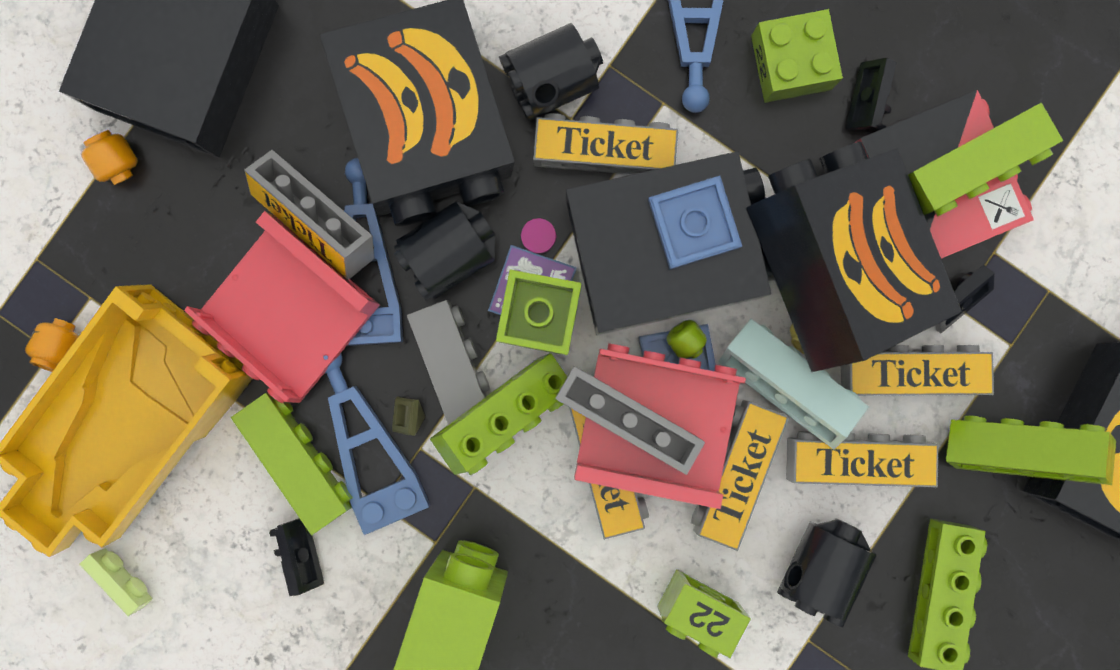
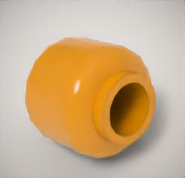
[81,130,138,185]
[25,318,79,372]

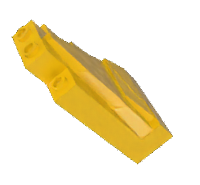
[0,285,253,557]

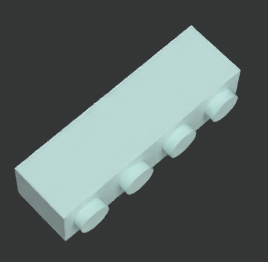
[719,319,869,450]

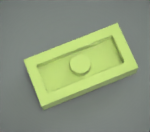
[79,548,153,616]

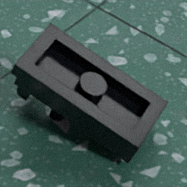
[846,57,897,133]
[935,265,995,334]
[269,518,324,597]

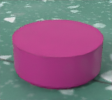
[521,218,556,254]

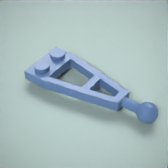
[668,0,723,113]
[344,158,403,346]
[323,353,430,535]

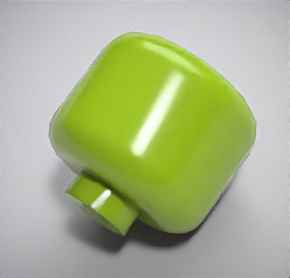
[666,320,707,359]

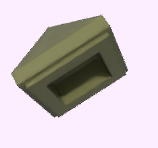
[392,397,425,436]

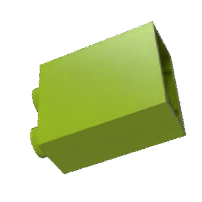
[394,540,508,670]

